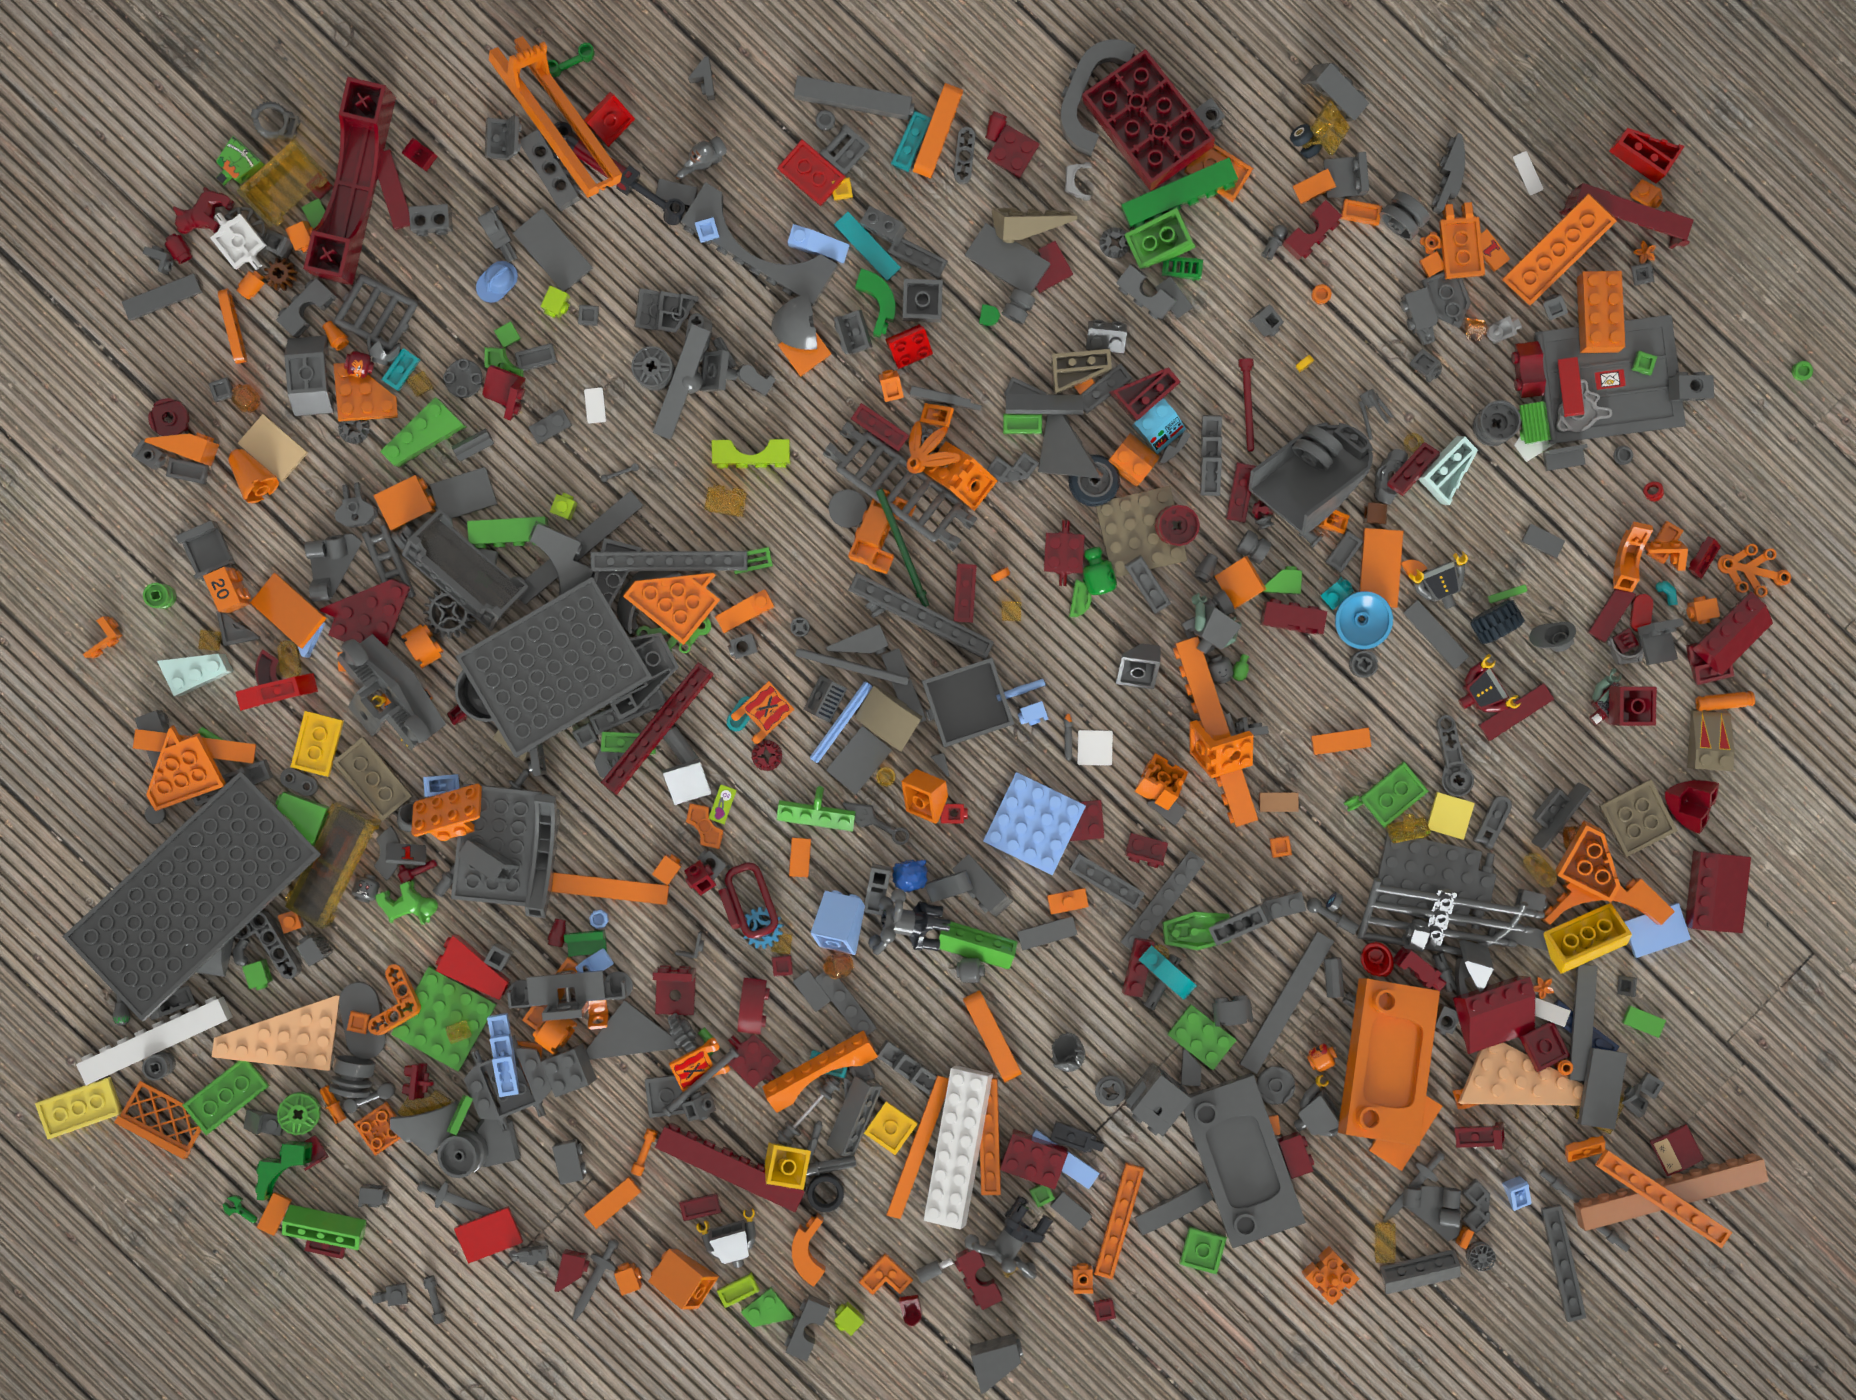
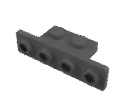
[1531,783,1592,850]

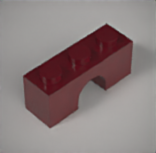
[1282,200,1342,260]
[954,1249,1003,1310]

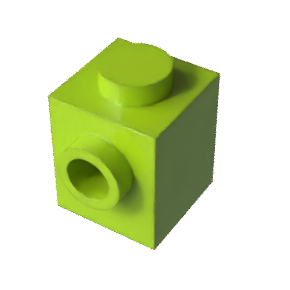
[540,286,570,318]
[550,493,578,521]
[834,1301,865,1336]

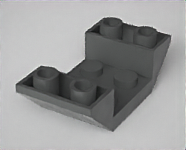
[284,335,334,416]

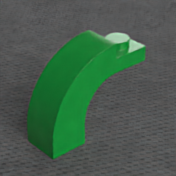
[855,268,896,339]

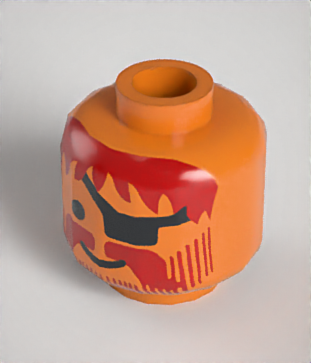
[1307,1043,1337,1072]

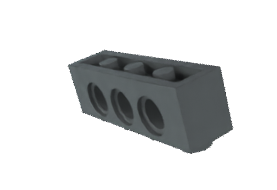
[520,129,581,211]

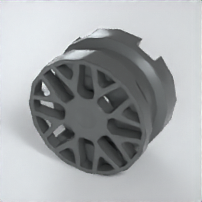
[1349,651,1378,678]
[1466,1241,1496,1271]

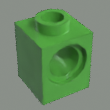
[242,959,273,990]

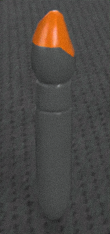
[1064,713,1073,761]

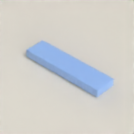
[1032,1129,1100,1189]

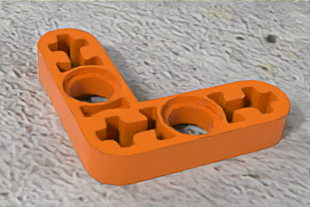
[368,964,421,1035]

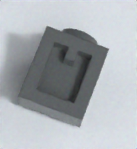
[1410,348,1442,383]

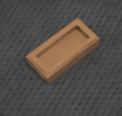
[1259,792,1299,812]

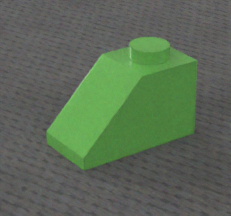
[1263,566,1302,595]

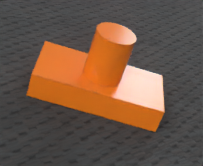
[1047,888,1089,915]

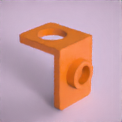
[588,1000,609,1029]

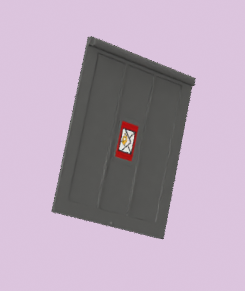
[1534,315,1686,444]

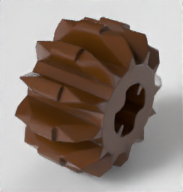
[264,258,298,291]

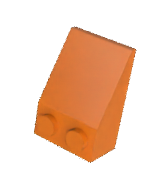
[144,432,219,466]

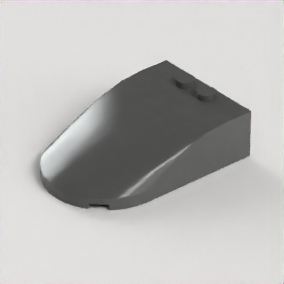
[1249,422,1373,536]

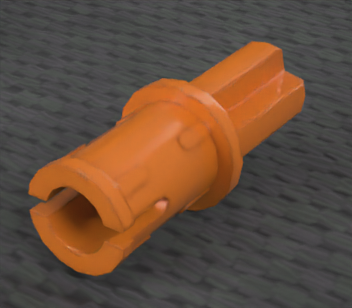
[319,1085,347,1124]

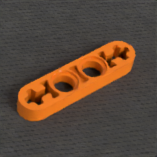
[218,289,247,364]

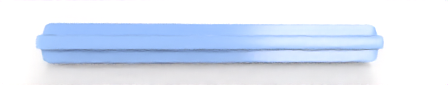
[810,681,872,763]

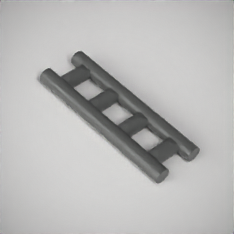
[362,524,416,598]

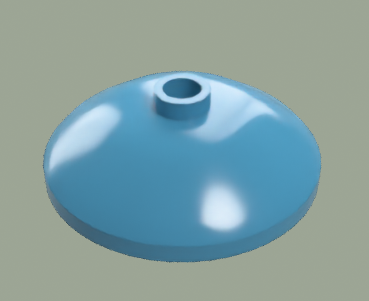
[1335,591,1393,649]

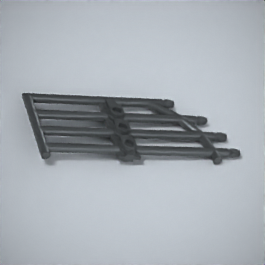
[1357,877,1545,956]

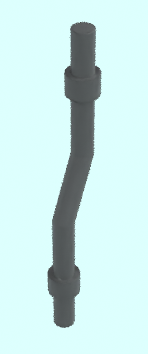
[1539,1168,1630,1252]

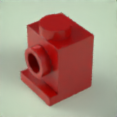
[940,803,968,824]

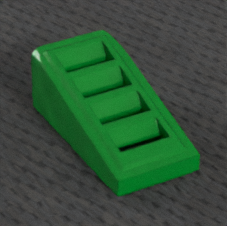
[1161,257,1203,281]

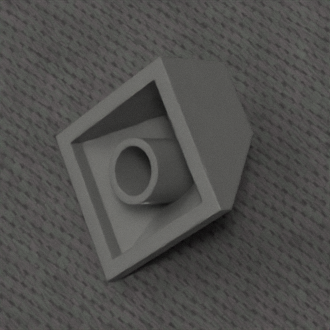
[1116,644,1161,689]

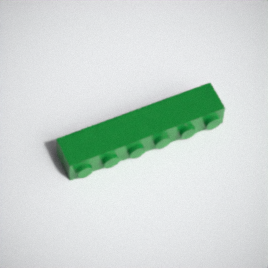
[1121,158,1238,229]

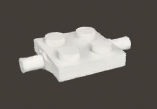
[210,213,267,270]

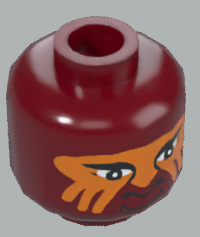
[344,351,374,378]

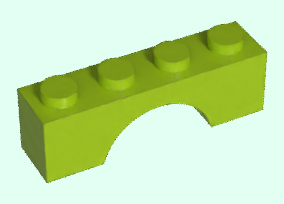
[712,439,791,469]

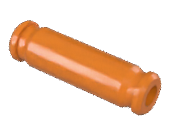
[1695,691,1755,711]

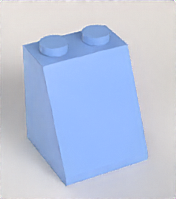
[811,890,865,955]

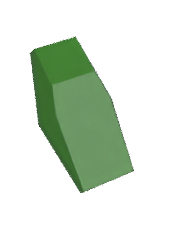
[1162,912,1231,950]

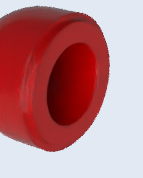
[1643,481,1664,502]

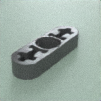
[954,127,975,185]

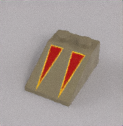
[1687,711,1735,772]

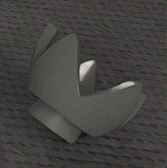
[367,335,401,365]

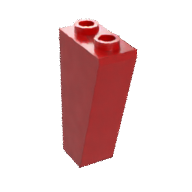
[436,934,511,1000]

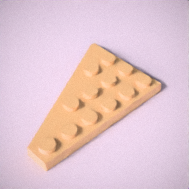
[212,995,340,1071]
[1458,1042,1584,1106]

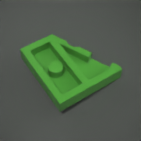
[741,1286,794,1327]

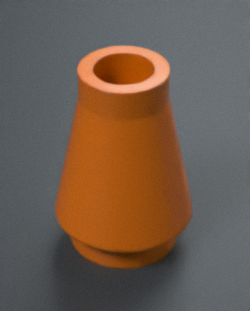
[322,321,349,350]

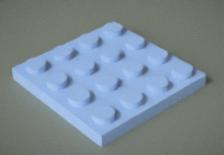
[983,772,1086,875]

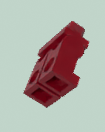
[1393,946,1447,991]

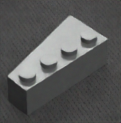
[594,538,642,606]

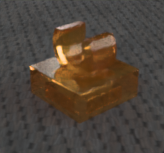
[1464,318,1488,341]

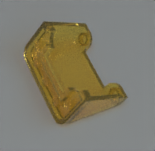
[236,138,328,227]

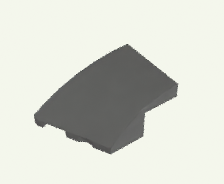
[634,288,699,333]

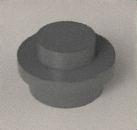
[1613,446,1633,465]

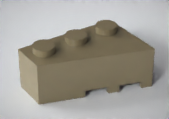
[1051,349,1112,395]

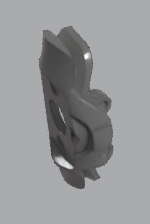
[1374,449,1408,505]

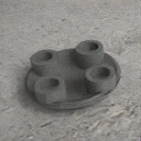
[443,359,483,398]

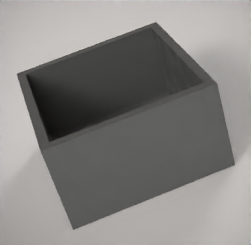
[922,658,1014,748]

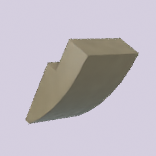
[855,685,923,752]

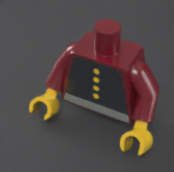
[1458,654,1521,712]

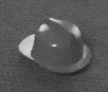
[1529,622,1576,652]

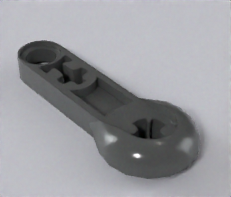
[1436,715,1474,796]

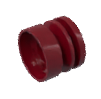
[1155,505,1200,546]

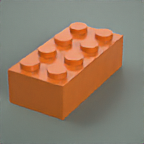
[1577,271,1625,353]

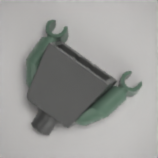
[1192,593,1242,654]

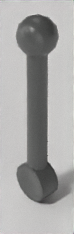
[601,463,639,482]

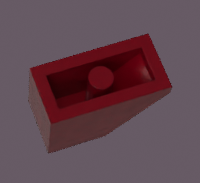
[554,1249,590,1292]

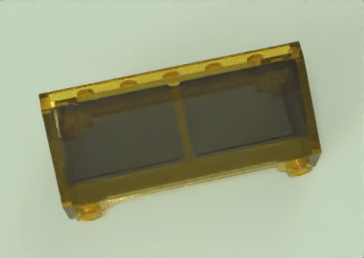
[285,801,382,929]

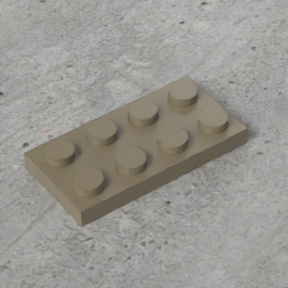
[333,737,413,821]

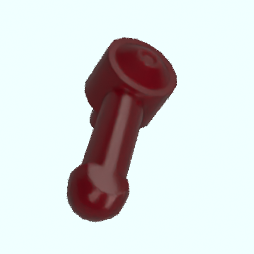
[398,859,437,884]

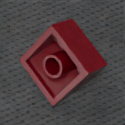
[1609,686,1657,726]

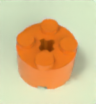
[401,624,444,669]
[532,1019,578,1055]

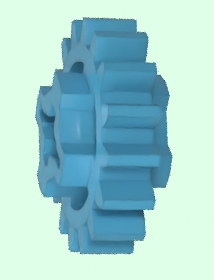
[741,907,784,949]

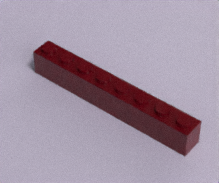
[655,1123,806,1212]

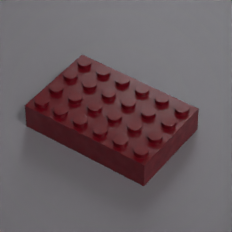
[1082,49,1215,191]

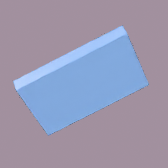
[1624,903,1691,958]

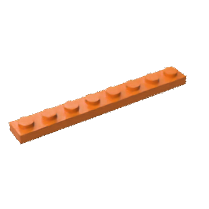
[1595,1149,1732,1248]

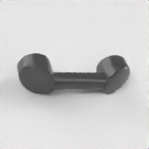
[343,1082,396,1113]

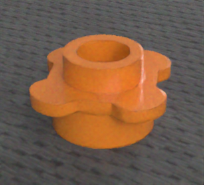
[1420,232,1442,255]

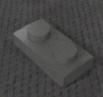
[528,408,572,445]

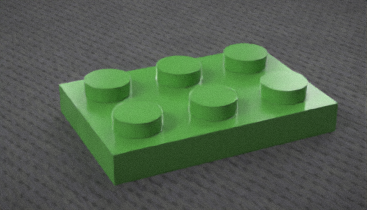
[1167,1004,1236,1070]

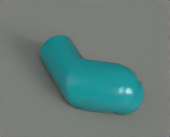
[1656,580,1678,606]

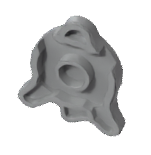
[1556,379,1612,432]

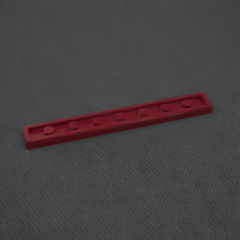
[601,662,714,795]

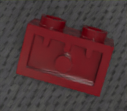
[1124,832,1168,868]

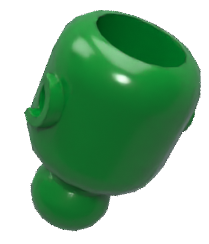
[1083,546,1117,595]

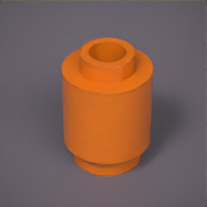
[236,270,265,300]

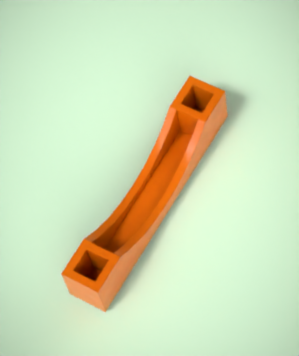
[762,1030,878,1113]

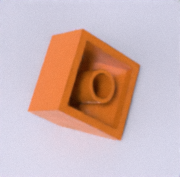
[901,769,948,824]

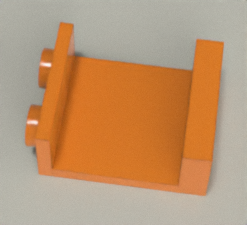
[373,475,436,532]

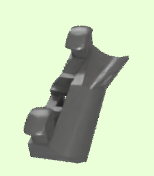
[337,634,446,750]

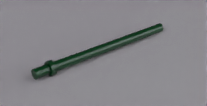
[876,488,929,607]

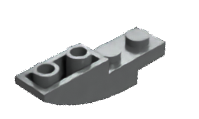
[1432,133,1465,214]

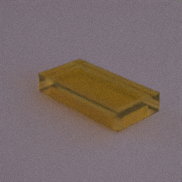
[1375,1223,1396,1263]

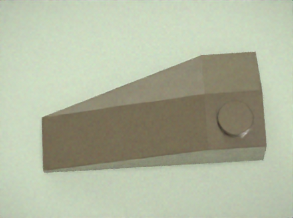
[992,208,1078,243]

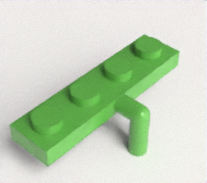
[777,786,856,831]

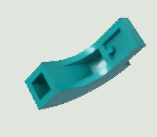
[1139,945,1197,1000]

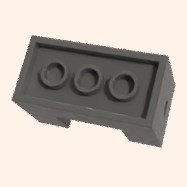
[1124,1062,1192,1136]

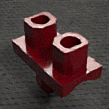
[402,1062,434,1100]

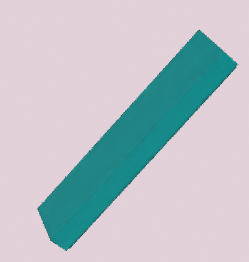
[834,212,901,282]

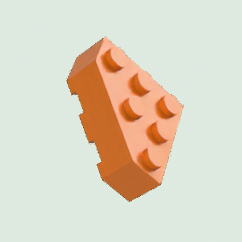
[1555,820,1620,902]

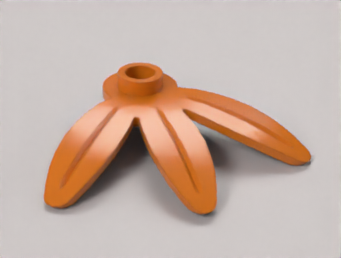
[907,421,960,474]

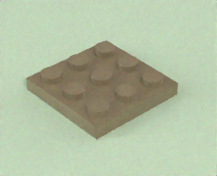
[1598,779,1678,857]

